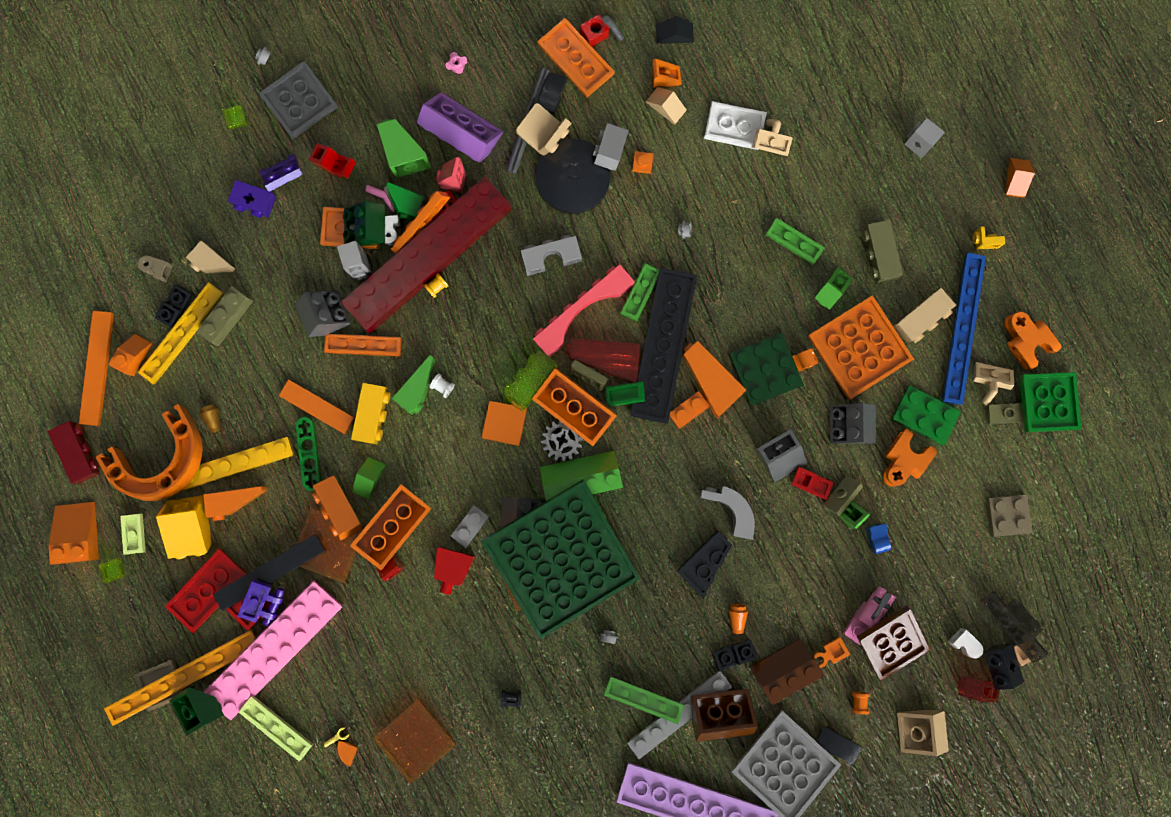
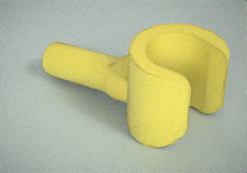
[324,727,349,747]

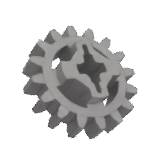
[541,421,583,462]

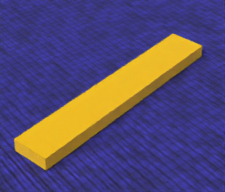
[137,282,225,384]

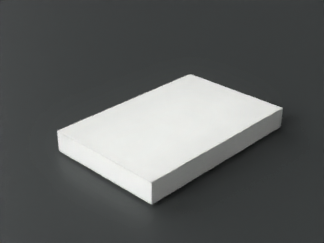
[704,101,767,150]

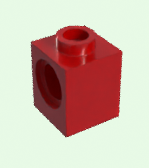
[580,14,610,47]

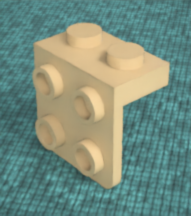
[516,104,571,155]

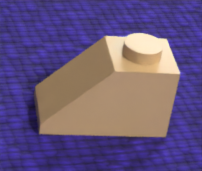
[186,241,235,274]

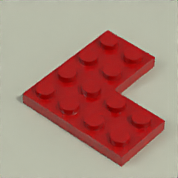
[165,549,271,633]

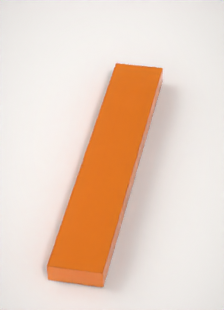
[79,311,114,426]

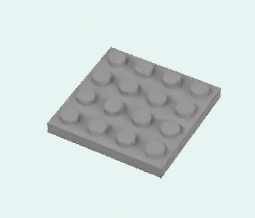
[731,710,841,817]

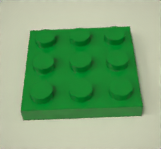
[1019,372,1082,433]

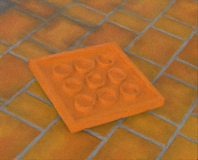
[807,295,914,400]

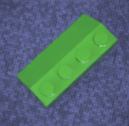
[539,451,623,501]

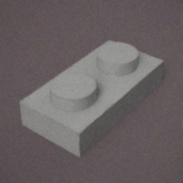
[451,505,490,548]

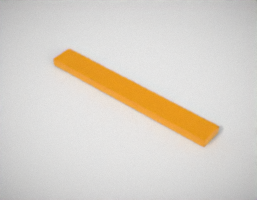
[104,630,256,726]

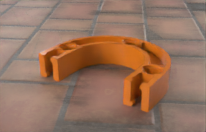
[96,404,203,501]

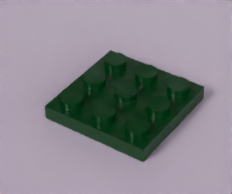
[729,333,804,407]

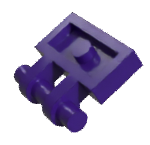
[237,579,285,626]

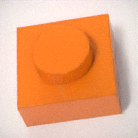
[632,151,654,174]

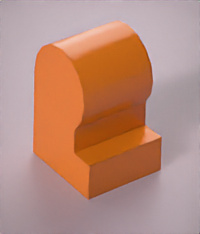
[792,348,818,372]

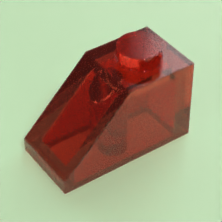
[958,675,1000,703]

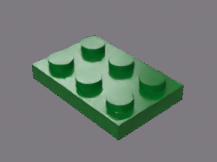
[891,385,961,446]

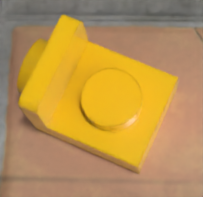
[973,226,1005,249]

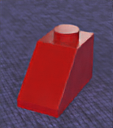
[376,554,406,582]

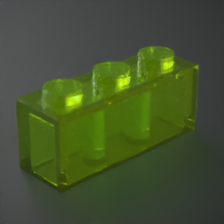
[503,350,557,412]

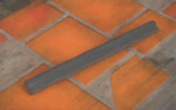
[507,68,550,174]

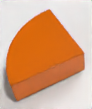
[337,740,358,766]

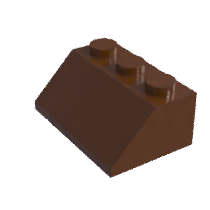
[750,639,824,705]
[691,689,758,742]

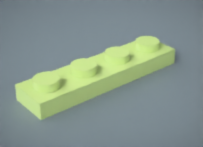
[239,696,313,761]

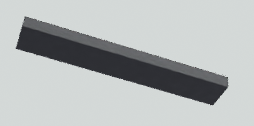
[213,534,326,611]

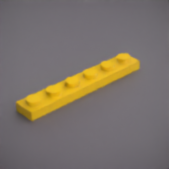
[182,437,295,490]

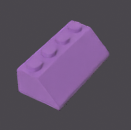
[417,92,503,163]

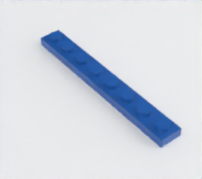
[942,253,986,405]

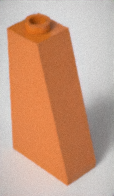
[682,341,746,418]

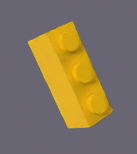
[351,383,390,445]

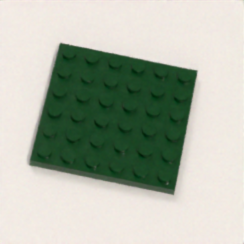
[481,479,640,639]

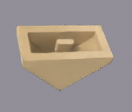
[646,87,686,125]

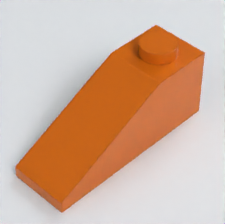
[203,486,267,521]

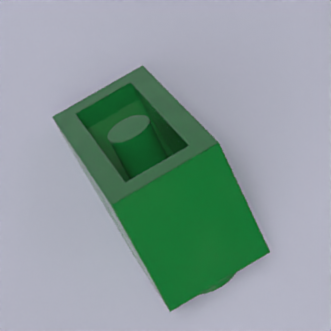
[384,182,424,221]

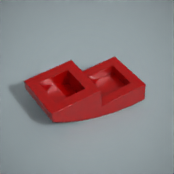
[791,467,834,501]

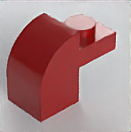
[308,143,356,179]

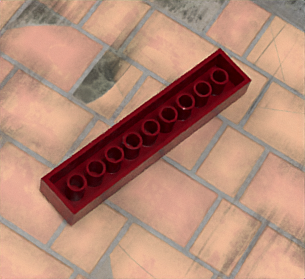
[341,177,511,334]

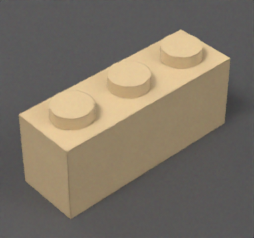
[893,288,956,344]

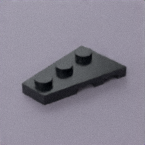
[676,530,732,599]

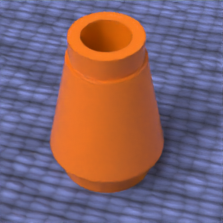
[729,604,748,634]

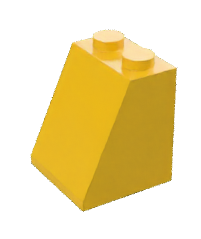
[156,495,212,559]

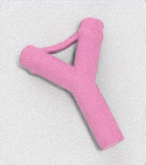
[365,185,395,213]

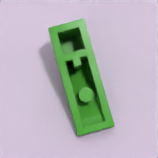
[392,355,435,415]

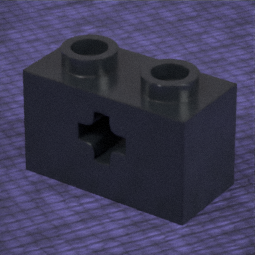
[984,643,1024,690]

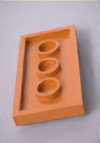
[537,18,615,98]

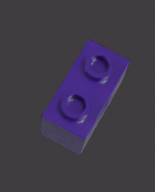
[228,180,276,218]

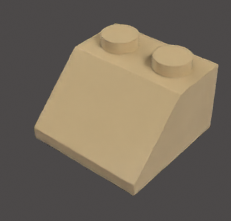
[897,710,949,756]

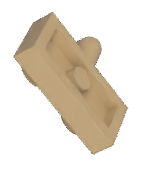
[752,119,793,156]
[973,362,1014,405]

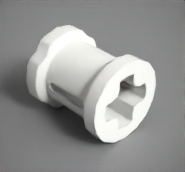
[430,374,455,398]

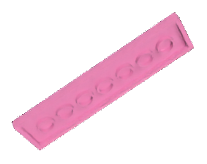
[203,580,342,720]

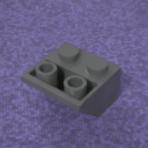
[295,291,351,337]
[830,403,876,444]
[754,429,807,482]
[500,497,546,528]

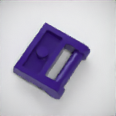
[259,154,303,192]

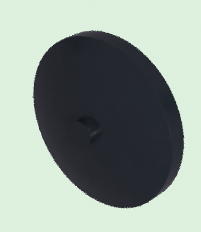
[535,139,610,214]

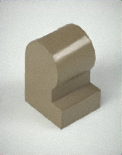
[138,256,173,283]

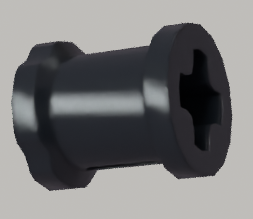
[500,690,522,709]

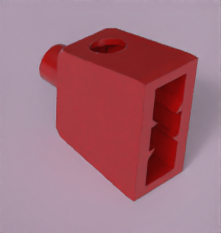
[434,547,475,595]

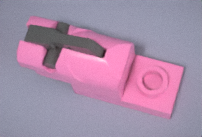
[843,586,896,645]

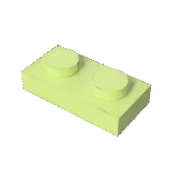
[120,514,146,555]

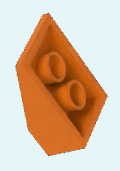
[49,502,99,565]

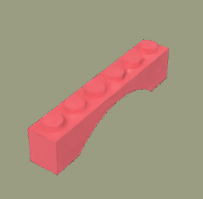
[533,264,635,358]

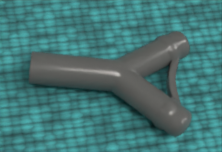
[603,16,624,41]

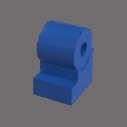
[865,523,891,554]

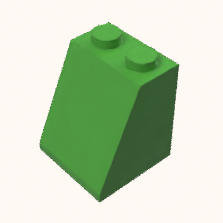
[377,119,432,179]

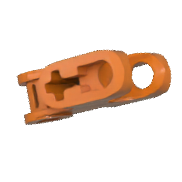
[1004,312,1061,371]
[883,428,937,487]

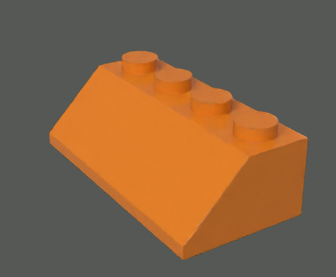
[532,368,618,446]
[350,484,432,570]

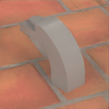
[699,486,755,540]

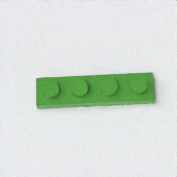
[604,677,685,724]

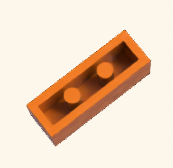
[312,475,362,541]

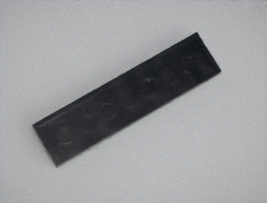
[630,268,698,424]

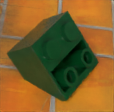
[343,201,385,246]

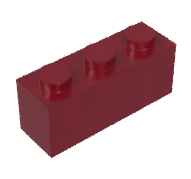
[47,421,100,484]

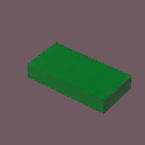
[605,382,645,407]

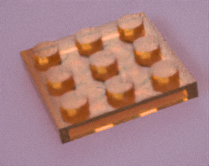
[297,508,365,583]
[373,698,457,784]

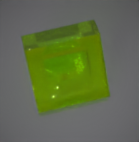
[223,105,248,130]
[98,558,126,584]

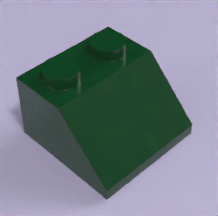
[169,687,224,736]

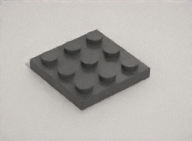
[259,61,338,139]

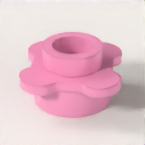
[446,52,467,74]

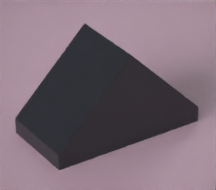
[656,16,694,44]

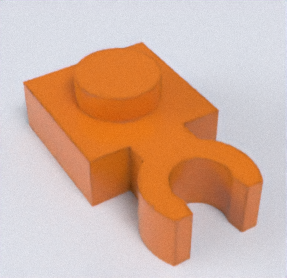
[812,637,850,668]

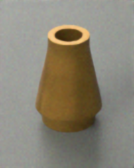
[199,404,222,434]

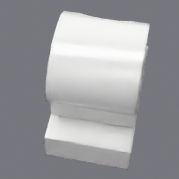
[385,215,401,246]
[948,628,983,658]

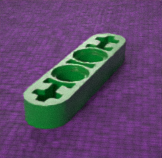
[296,417,322,491]

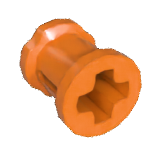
[851,691,870,714]

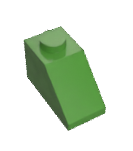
[815,267,853,310]

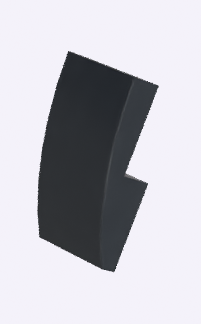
[538,72,567,114]
[155,285,194,327]
[711,639,757,671]
[817,726,863,764]

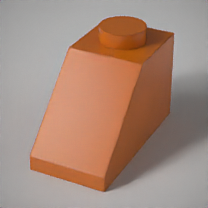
[108,334,153,376]

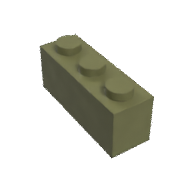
[862,220,903,283]
[196,286,253,346]

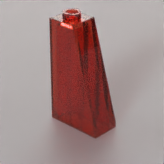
[566,338,640,383]

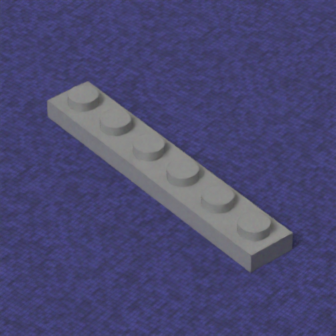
[627,671,732,759]

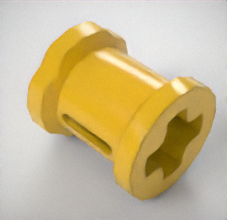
[423,273,448,298]

